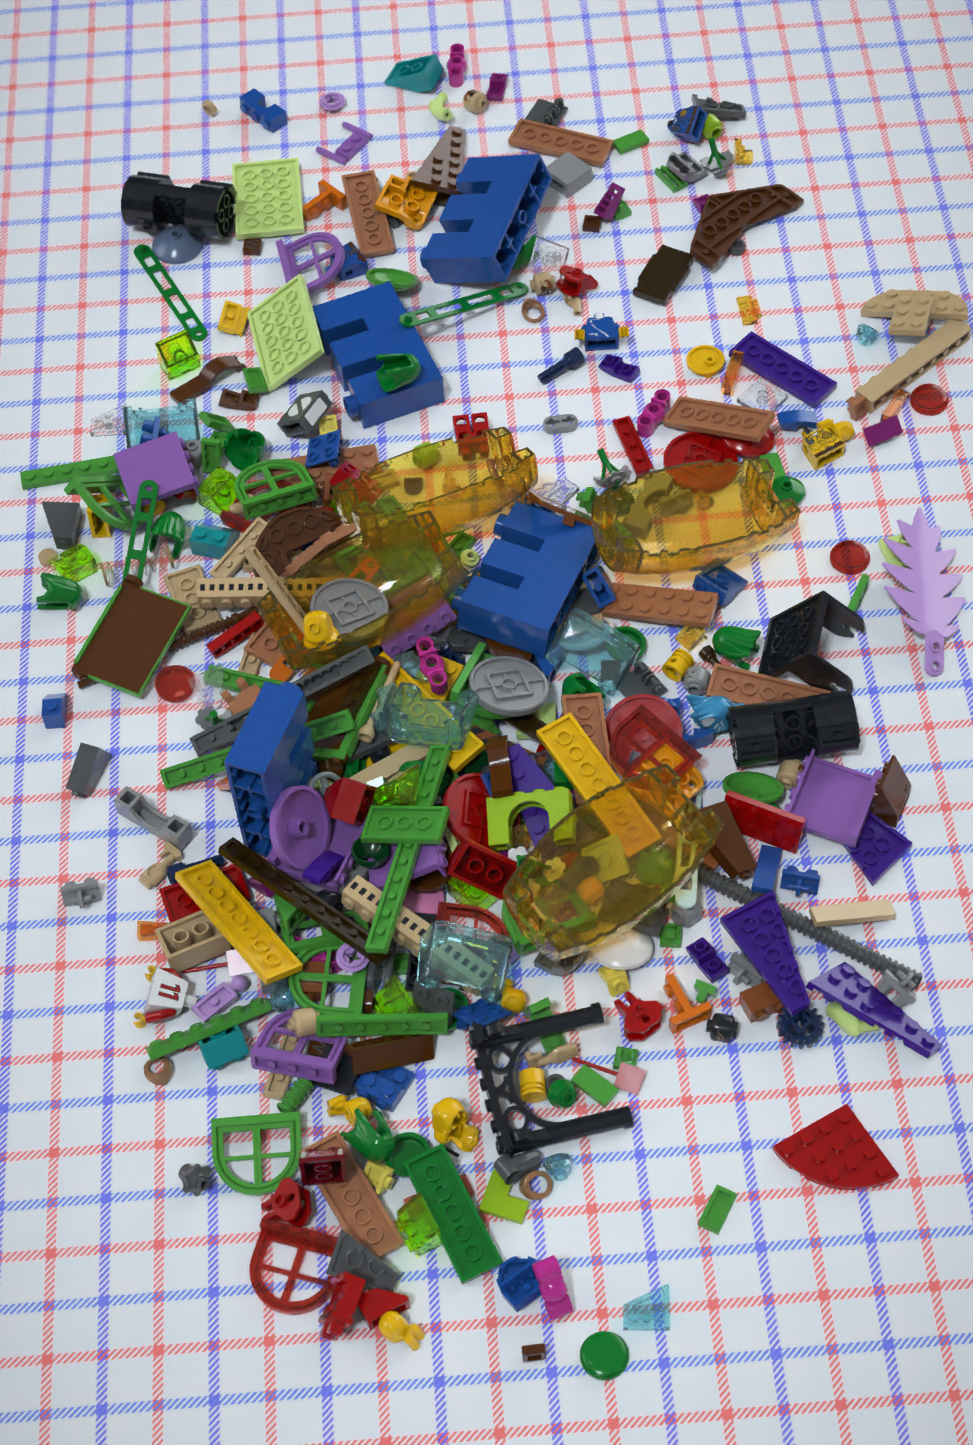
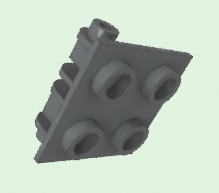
[525,97,568,126]
[613,660,668,698]
[412,979,458,1026]

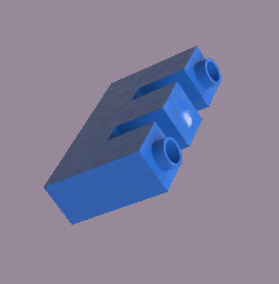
[420,154,552,283]
[312,281,445,429]
[451,502,601,658]
[224,681,319,858]

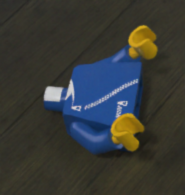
[574,312,630,351]

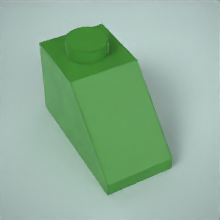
[275,896,307,936]

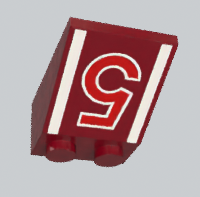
[298,1147,348,1186]

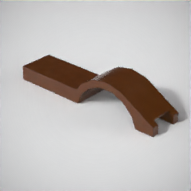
[169,355,246,407]
[486,735,513,799]

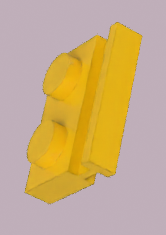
[217,300,250,337]

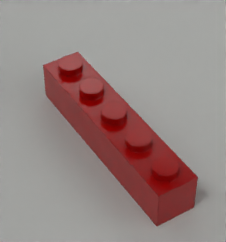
[206,611,264,659]

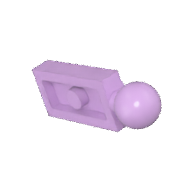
[191,975,248,1023]

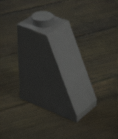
[42,501,83,550]
[66,742,112,798]

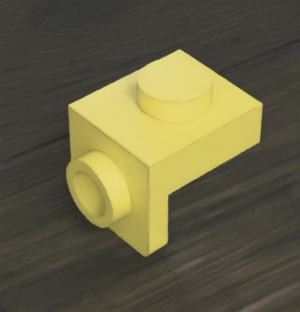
[318,414,338,435]
[597,966,630,997]
[364,1160,395,1195]

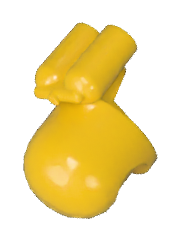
[816,419,854,442]
[490,976,527,1013]
[327,1095,372,1128]
[379,1311,425,1351]

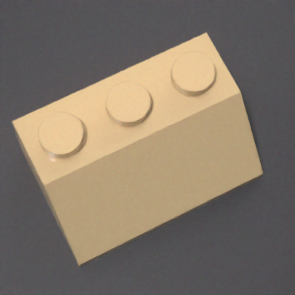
[154,910,232,972]

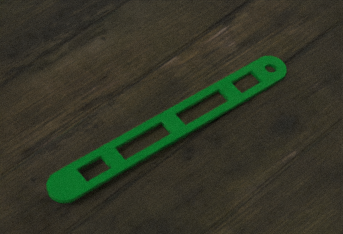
[134,244,208,342]
[399,282,529,328]
[121,480,158,584]

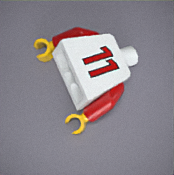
[133,965,197,1029]

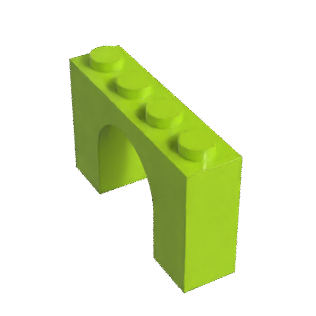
[486,786,575,851]

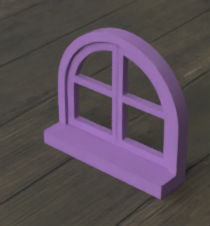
[276,232,345,294]
[250,1007,348,1085]

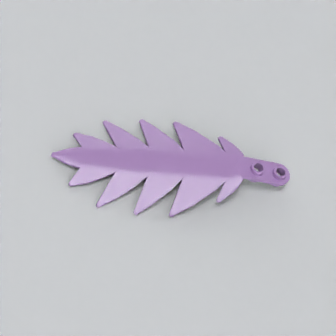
[882,507,966,676]

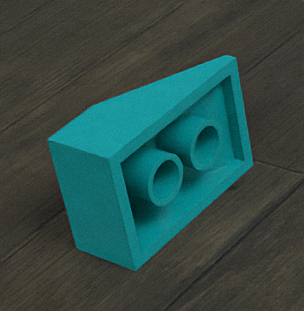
[384,54,444,92]

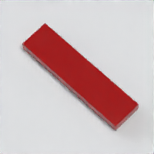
[612,416,654,477]

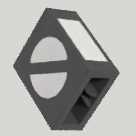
[277,390,333,437]

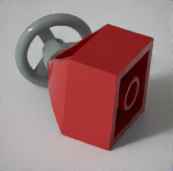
[308,772,378,826]

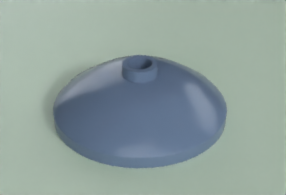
[152,225,203,264]

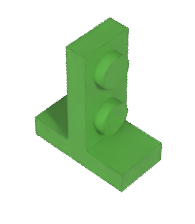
[201,431,228,475]
[522,997,566,1055]

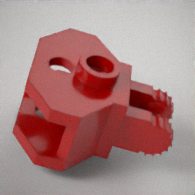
[556,266,599,297]
[613,991,663,1042]
[261,1177,312,1228]

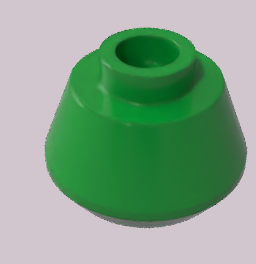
[547,1079,576,1108]

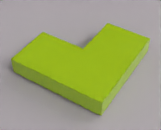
[479,1169,529,1225]

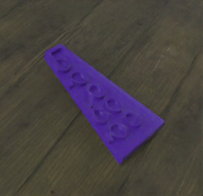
[508,743,599,862]
[842,812,913,886]
[720,890,810,1016]
[805,962,943,1059]

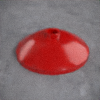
[721,427,775,458]

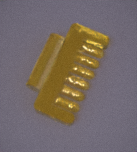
[736,295,762,326]

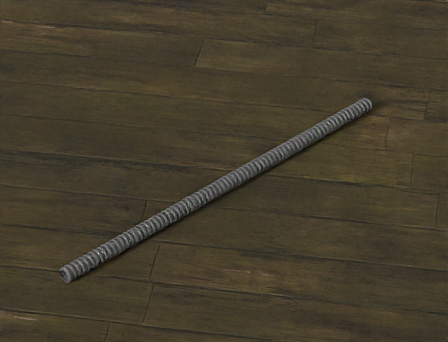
[481,766,923,990]

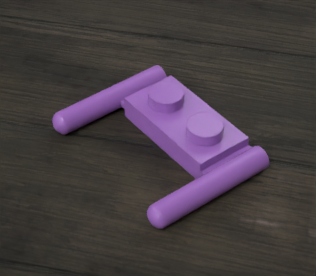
[316,121,373,166]

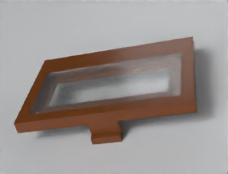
[525,491,602,529]

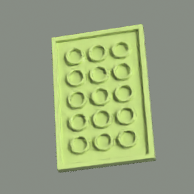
[232,157,305,240]
[247,273,325,392]

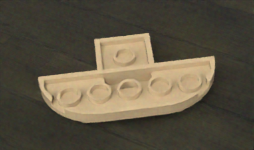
[861,289,968,336]

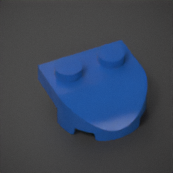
[496,1256,542,1312]

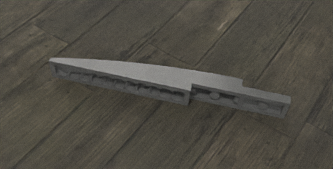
[189,644,375,757]

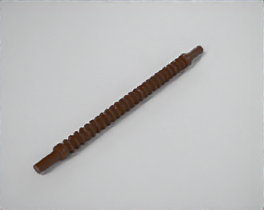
[77,607,258,689]

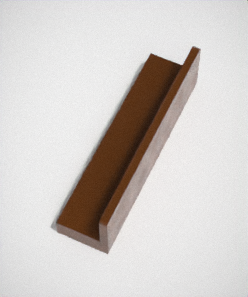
[344,1034,434,1075]

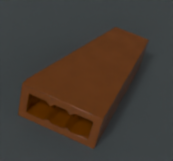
[684,800,757,880]

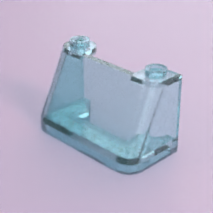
[123,399,201,449]
[545,608,641,697]
[385,682,478,750]
[417,920,513,1003]

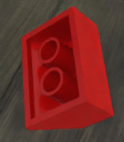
[447,838,520,900]

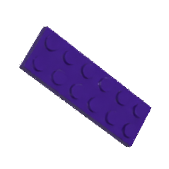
[728,331,837,408]

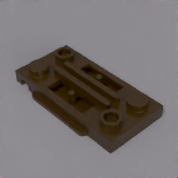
[633,244,694,306]

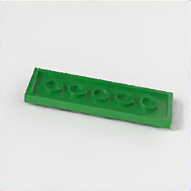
[402,1143,503,1285]

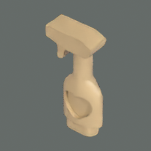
[138,841,183,889]
[524,1042,579,1068]

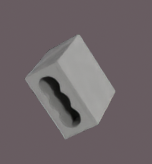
[546,152,592,198]

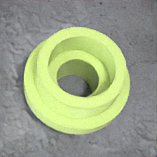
[460,549,479,568]

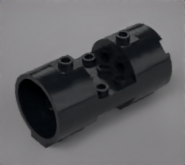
[121,171,237,239]
[727,690,860,768]

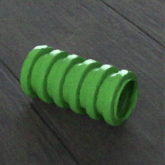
[276,1077,314,1113]

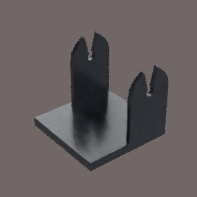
[758,590,865,693]

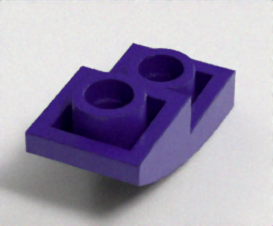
[598,354,640,383]
[302,850,345,884]
[686,937,729,983]

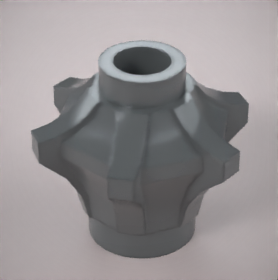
[178,1163,212,1196]

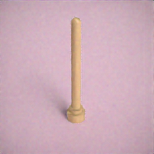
[357,661,401,743]

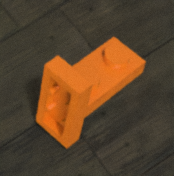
[302,179,347,222]
[663,973,712,1035]

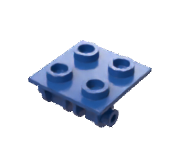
[305,429,342,468]
[453,998,512,1031]

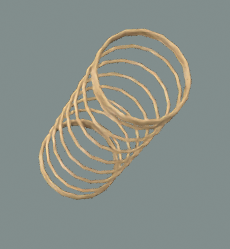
[100,545,175,586]

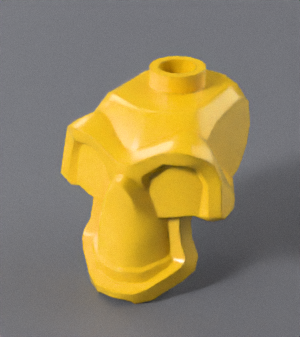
[303,610,341,652]
[431,1097,478,1152]

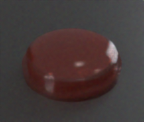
[910,383,949,416]
[830,540,870,575]
[155,665,196,703]

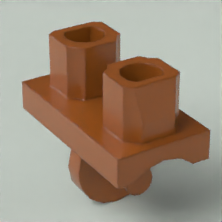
[315,473,341,508]

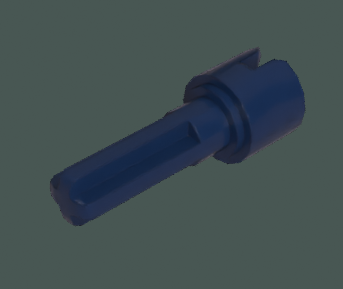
[537,347,585,384]
[166,854,225,885]

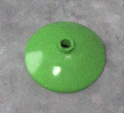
[366,268,418,292]
[722,771,784,805]

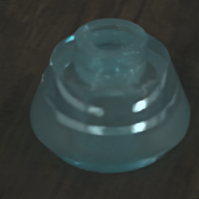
[856,323,880,346]
[267,984,295,1012]
[543,1153,573,1181]

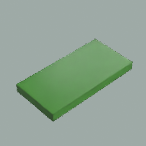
[360,805,450,844]

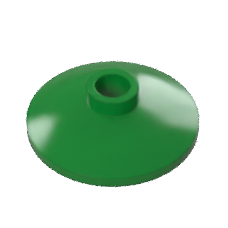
[767,476,805,506]

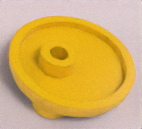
[686,345,725,378]

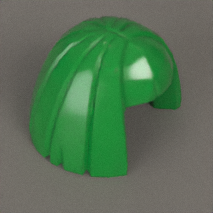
[224,428,267,470]

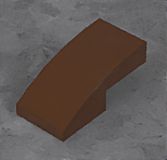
[218,388,259,411]

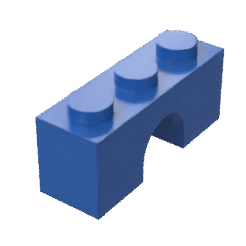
[239,88,288,133]

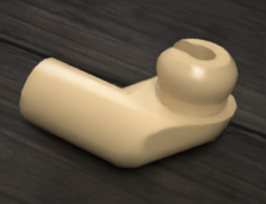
[563,294,582,316]
[229,493,254,515]

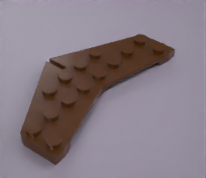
[690,184,804,270]

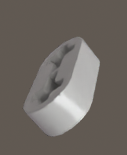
[543,414,578,434]

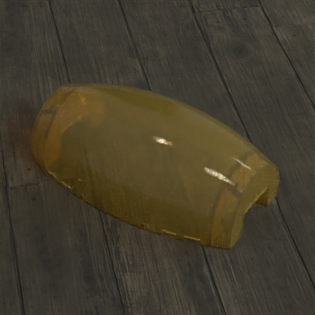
[332,426,538,549]
[591,458,801,576]
[256,510,467,671]
[503,763,724,961]

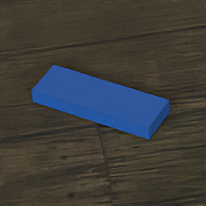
[751,845,782,894]

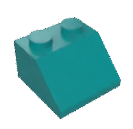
[189,523,240,560]
[197,1025,249,1070]

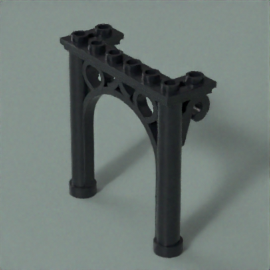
[468,1002,634,1157]

